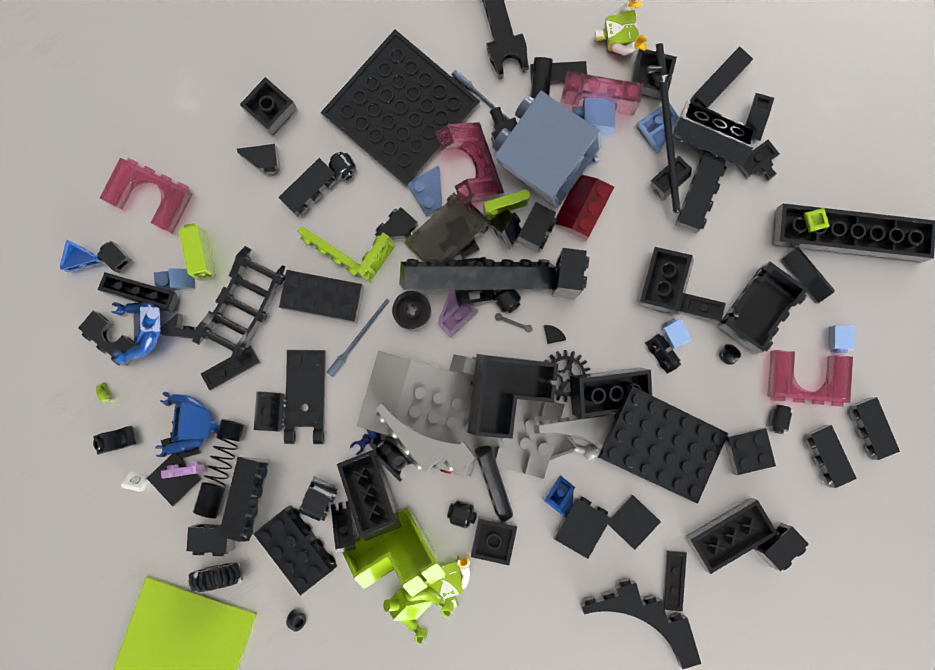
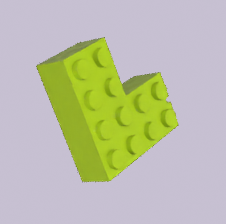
[342,507,446,597]

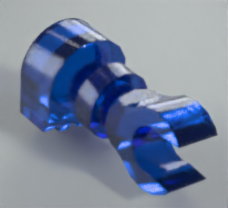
[350,429,379,455]

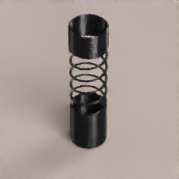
[193,419,245,519]

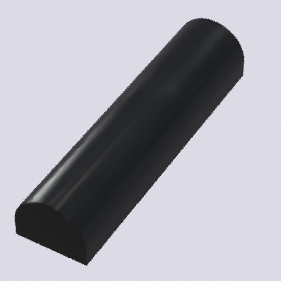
[530,57,553,99]
[97,272,177,312]
[474,446,513,522]

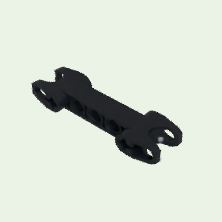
[482,0,529,78]

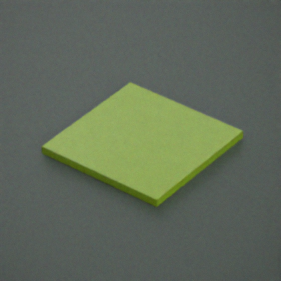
[113,576,257,670]

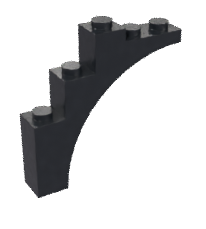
[580,578,701,669]

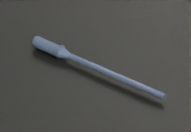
[451,69,510,120]
[326,298,389,377]

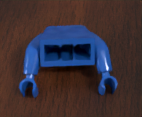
[111,302,160,364]
[155,392,219,457]

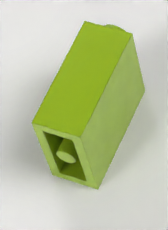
[178,223,216,279]

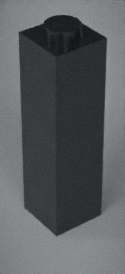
[690,46,753,108]

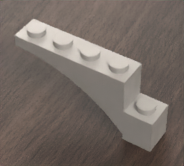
[376,403,476,473]
[533,415,614,449]

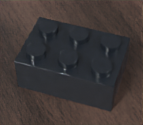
[640,247,694,315]

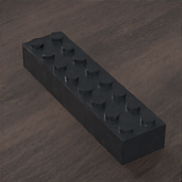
[773,203,935,262]

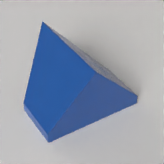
[60,240,104,272]
[542,475,575,518]

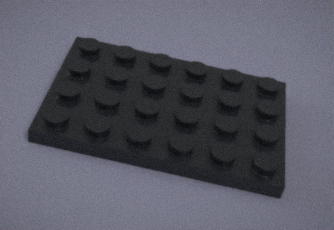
[598,386,729,504]

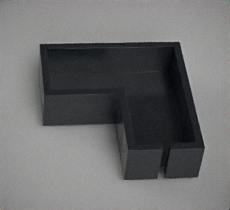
[467,354,559,439]

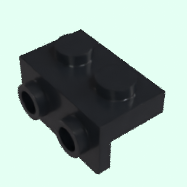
[254,391,286,432]

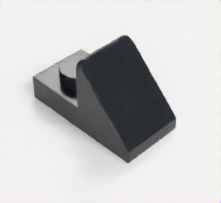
[160,313,195,339]

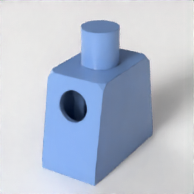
[572,92,615,133]

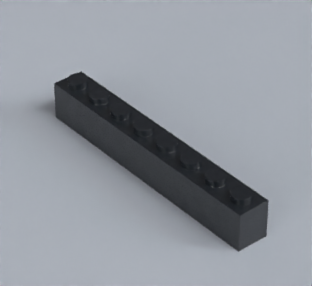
[399,259,556,290]

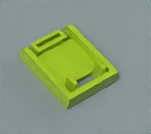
[483,190,530,219]

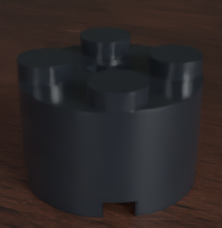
[392,291,432,331]
[298,476,338,521]

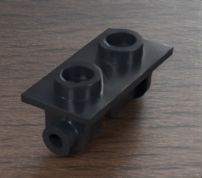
[645,333,681,374]

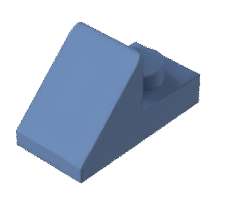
[154,268,195,291]

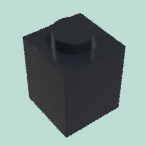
[97,241,132,273]

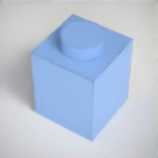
[661,318,692,349]
[829,325,855,354]

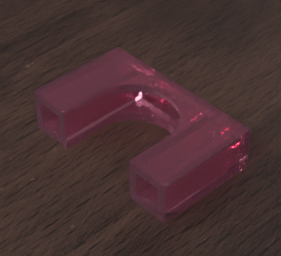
[560,71,643,116]
[436,122,504,204]
[100,158,193,234]
[768,350,853,407]

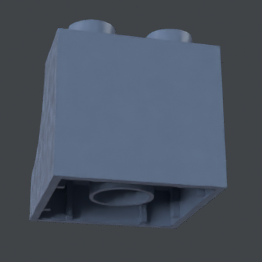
[492,91,602,209]

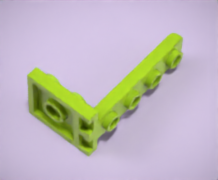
[297,227,396,282]

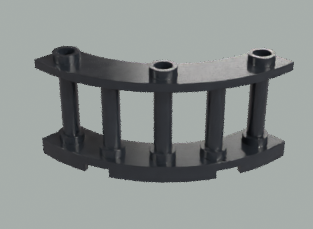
[192,246,286,363]

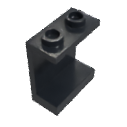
[553,496,611,559]

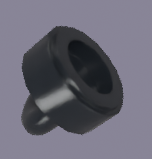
[719,344,741,365]
[286,610,306,632]

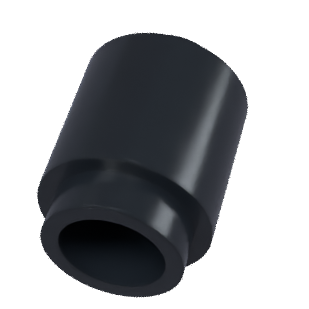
[769,405,792,434]

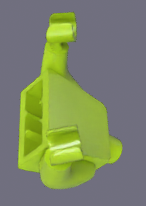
[383,583,454,644]

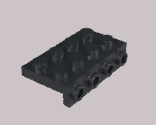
[254,505,337,596]

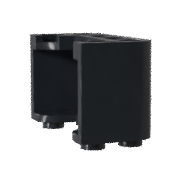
[718,261,808,354]

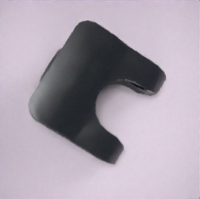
[370,433,414,482]

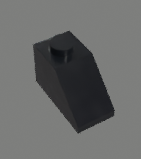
[237,144,280,175]
[488,209,521,249]

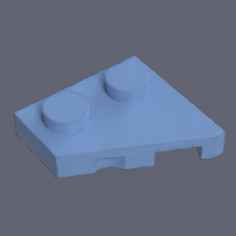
[637,103,679,154]
[408,166,442,217]

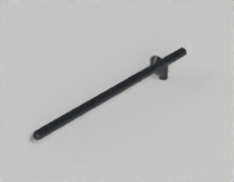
[646,43,680,213]

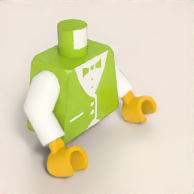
[595,0,647,56]
[428,554,471,608]

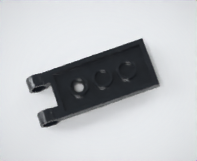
[284,350,326,444]

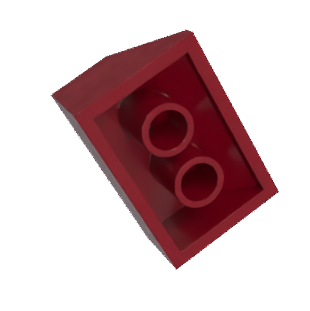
[555,175,614,241]

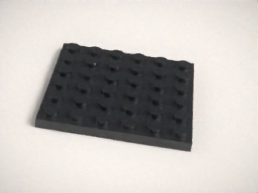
[320,29,480,187]

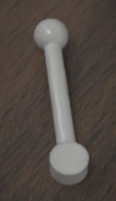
[495,313,533,333]

